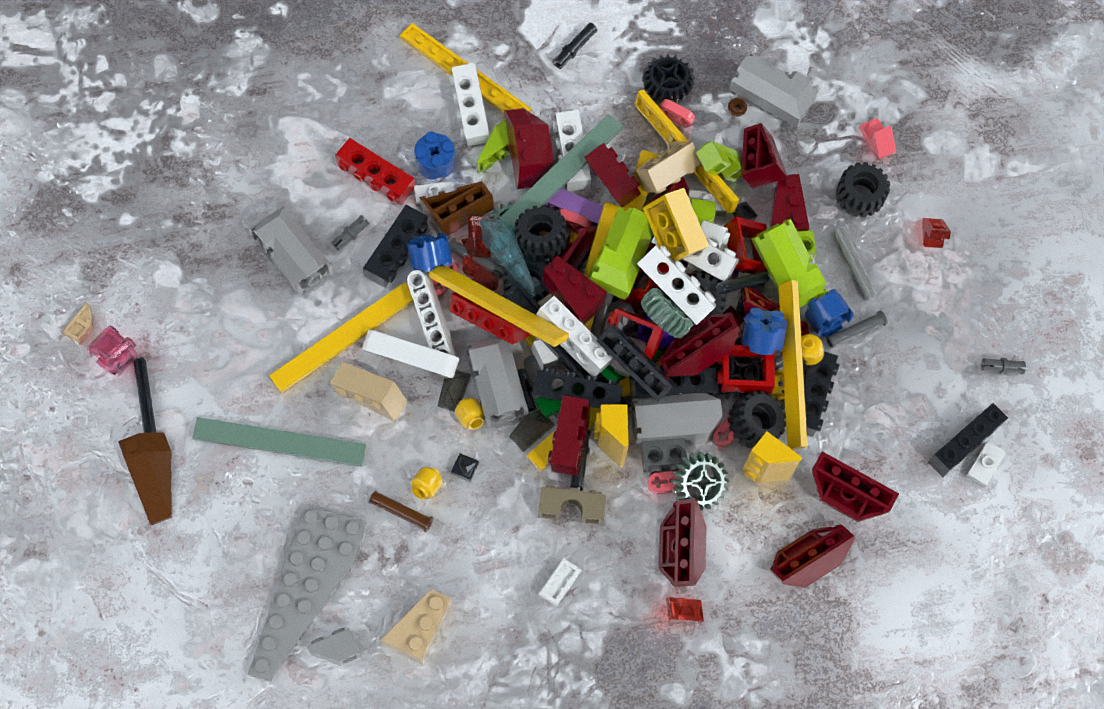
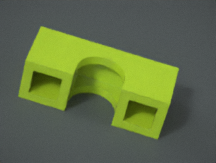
[696,141,742,182]

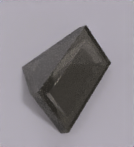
[438,370,471,412]
[509,410,555,452]

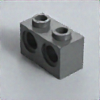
[640,438,687,474]

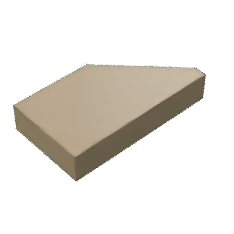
[62,302,93,345]

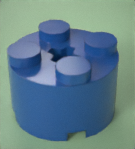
[414,131,455,180]
[406,233,452,272]
[805,289,854,337]
[741,308,787,355]

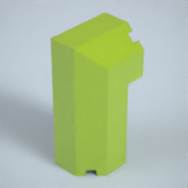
[588,208,653,300]
[751,219,828,308]

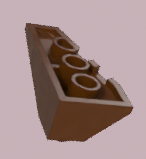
[118,432,172,526]

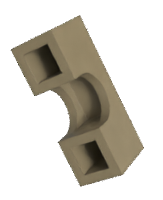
[538,485,606,525]

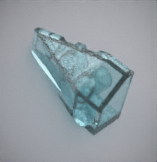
[480,218,535,298]

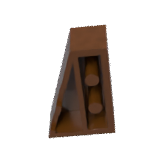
[419,181,495,236]

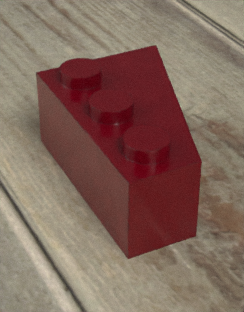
[741,123,788,189]
[584,143,641,208]
[769,174,810,232]
[542,256,607,325]
[547,395,590,476]

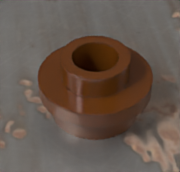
[728,97,747,117]

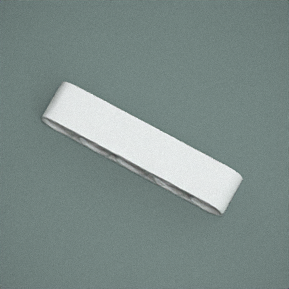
[407,270,458,357]
[362,329,460,378]

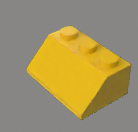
[643,188,709,266]
[593,405,628,467]
[742,431,802,484]

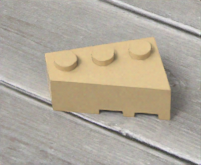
[637,142,702,194]
[330,362,408,422]
[380,589,452,665]

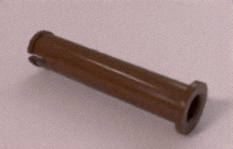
[369,490,434,533]

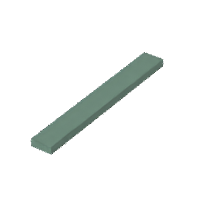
[500,114,623,234]
[192,417,366,466]

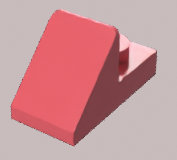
[859,118,896,160]

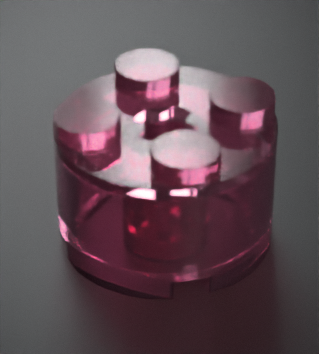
[87,325,138,376]

